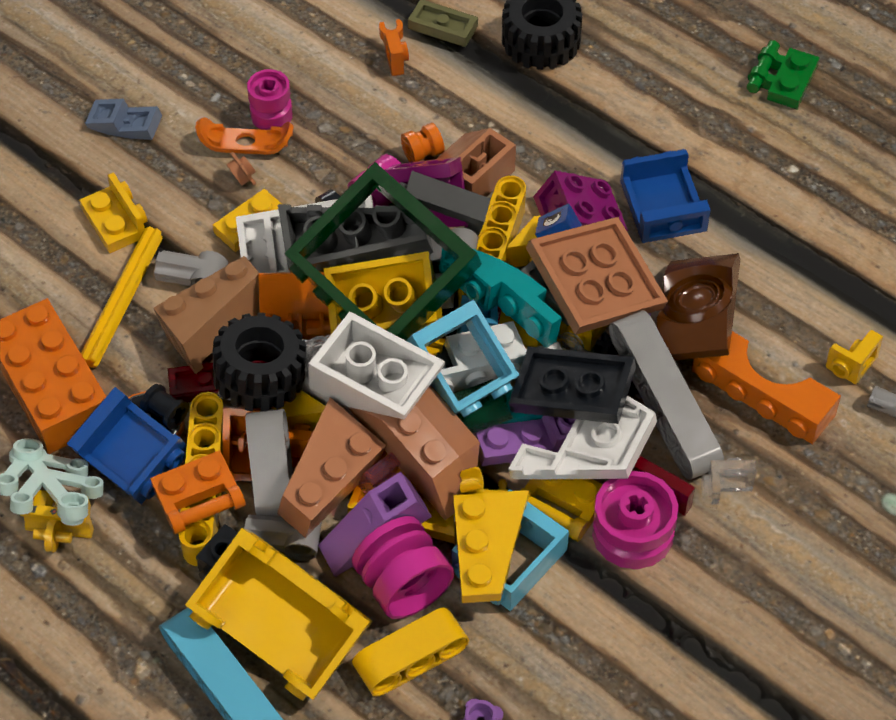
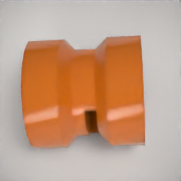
[401,123,445,162]

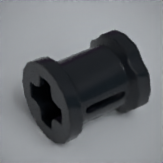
[140,384,189,430]

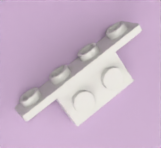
[430,321,561,392]

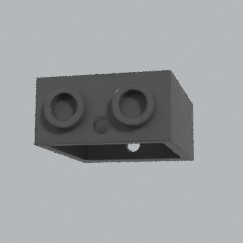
[392,171,491,236]

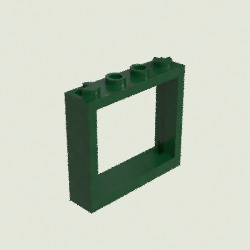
[284,162,482,341]

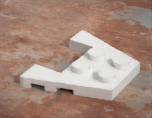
[508,395,657,479]

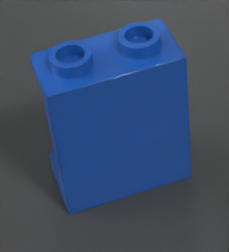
[620,149,711,243]
[67,387,187,505]

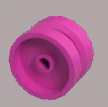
[592,471,678,569]

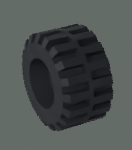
[502,0,582,70]
[213,313,306,412]

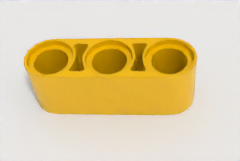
[352,607,470,697]

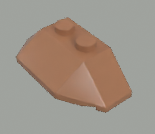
[348,386,480,521]

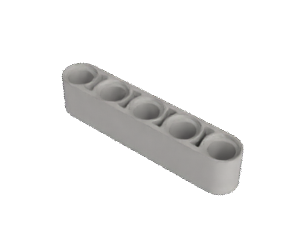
[609,310,724,480]

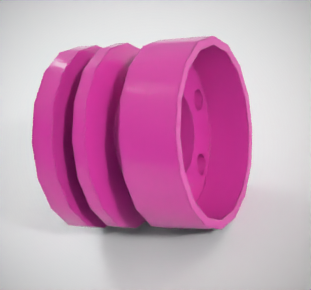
[352,516,454,619]

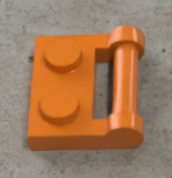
[150,450,246,535]

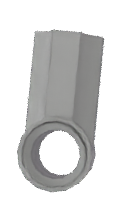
[154,250,229,286]
[244,515,322,561]

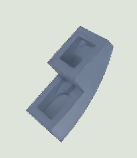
[85,99,162,140]

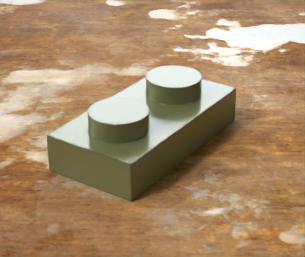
[408,0,478,47]

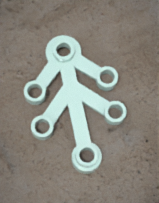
[0,438,104,526]

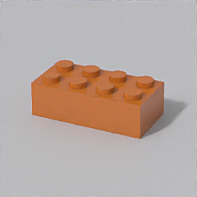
[0,298,106,454]

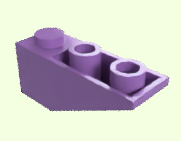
[318,472,432,577]

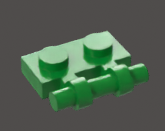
[746,40,820,109]

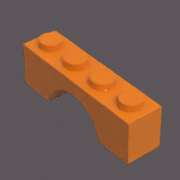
[692,331,841,445]

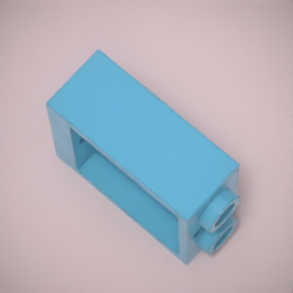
[406,299,519,418]
[452,489,569,612]

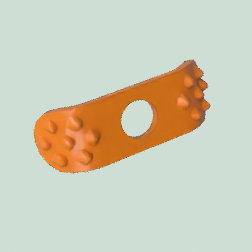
[195,117,294,155]

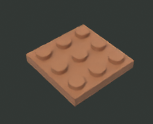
[526,217,668,335]

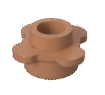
[226,152,256,186]

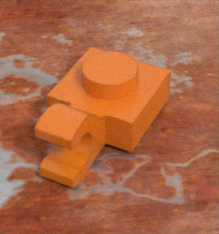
[379,19,409,76]

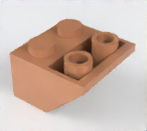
[435,128,516,197]

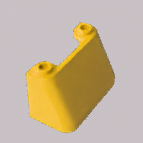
[185,528,373,701]

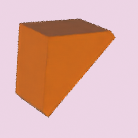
[222,407,261,481]

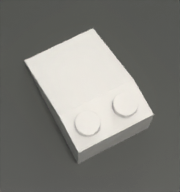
[308,311,445,420]

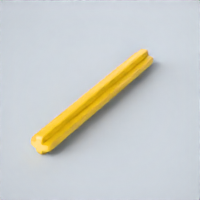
[81,226,163,368]

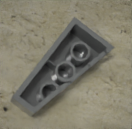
[278,204,433,272]

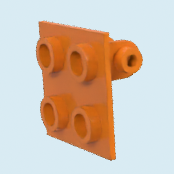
[259,272,331,340]

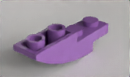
[472,416,576,466]

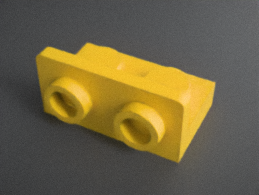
[79,172,148,254]

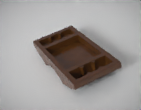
[657,253,741,361]

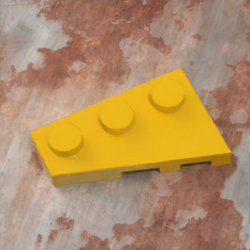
[453,490,529,603]

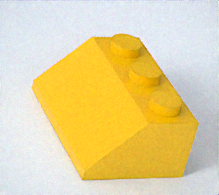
[323,251,443,334]

